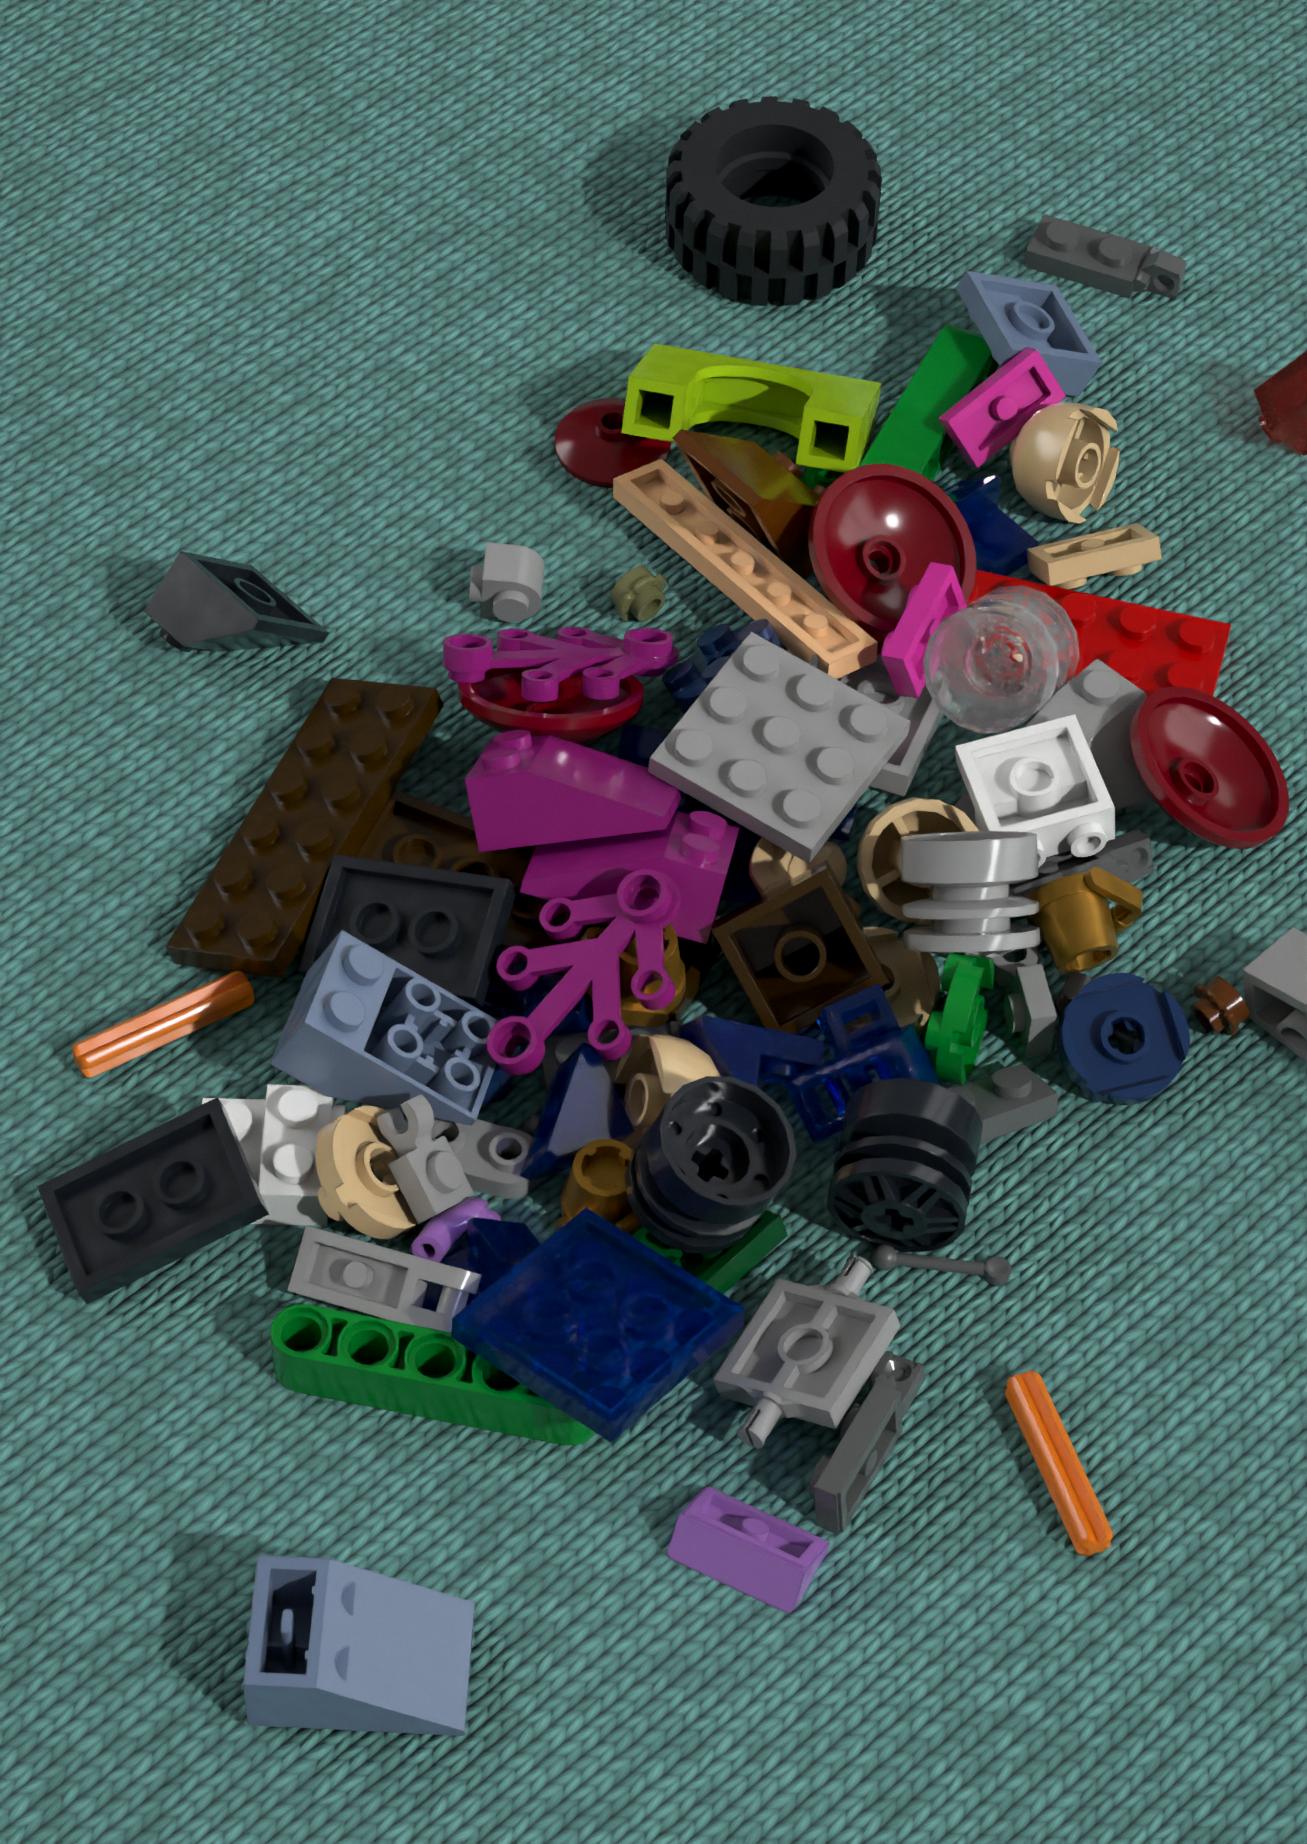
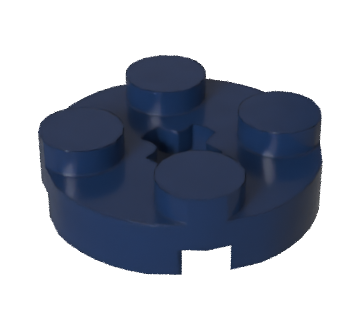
[662,619,784,714]
[1056,973,1190,1105]

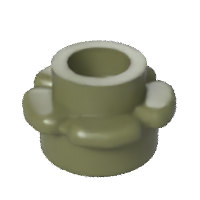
[610,566,666,622]

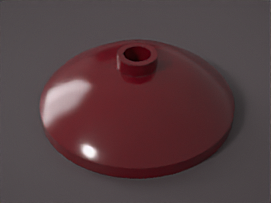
[808,464,976,637]
[458,665,644,743]
[1130,686,1289,849]

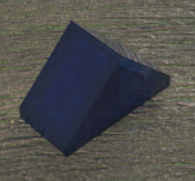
[520,1042,635,1181]

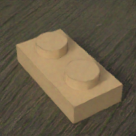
[1026,523,1162,589]

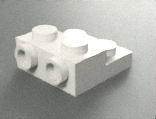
[955,714,1115,868]
[202,1084,347,1226]

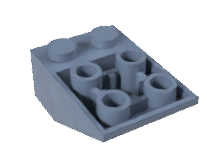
[270,930,499,1126]
[243,1555,475,1736]

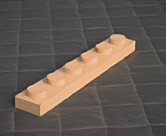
[613,459,878,679]

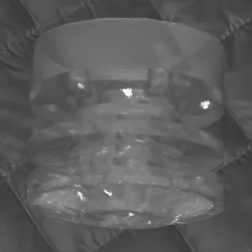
[923,586,1080,734]

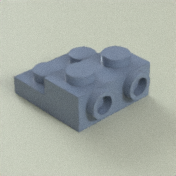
[956,271,1102,397]

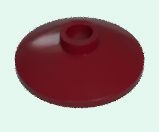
[555,398,671,488]

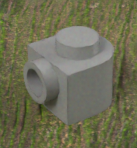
[469,542,545,622]

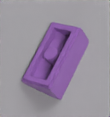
[668,1486,830,1613]

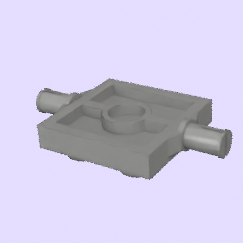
[713,1255,900,1449]

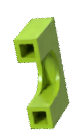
[621,343,882,473]

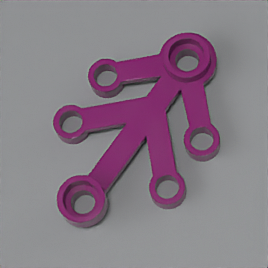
[442,627,678,702]
[487,869,681,1075]

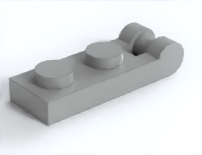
[287,1225,482,1335]

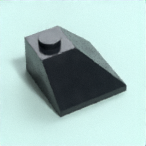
[144,551,329,652]

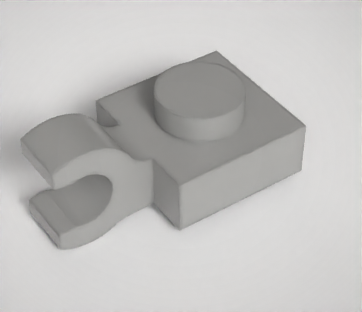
[990,946,1057,1057]
[377,1094,475,1224]

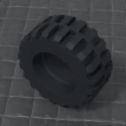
[665,96,882,306]

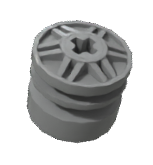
[901,831,1040,958]

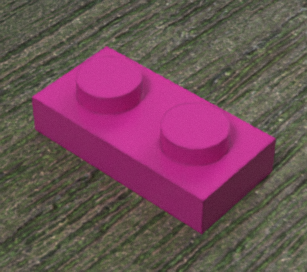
[938,347,1066,468]
[881,562,967,698]

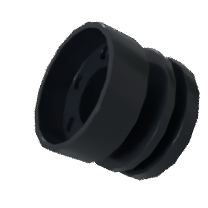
[624,1076,797,1253]
[827,1078,983,1252]

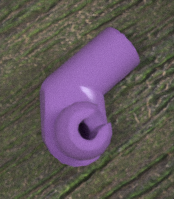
[412,1197,501,1263]

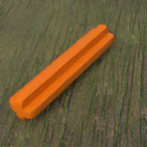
[72,971,254,1078]
[1005,1370,1113,1557]

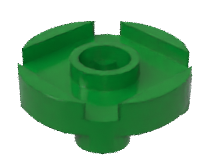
[925,952,994,1085]

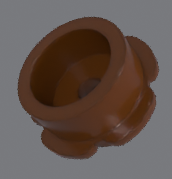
[1191,976,1250,1036]

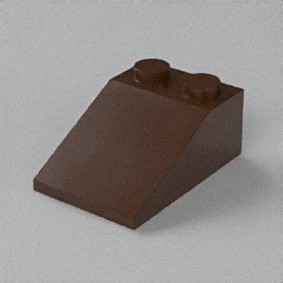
[673,429,825,580]

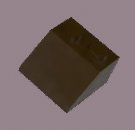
[712,860,889,1044]

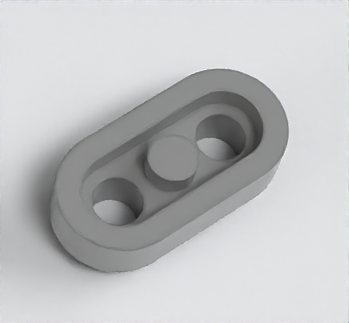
[431,1118,542,1199]

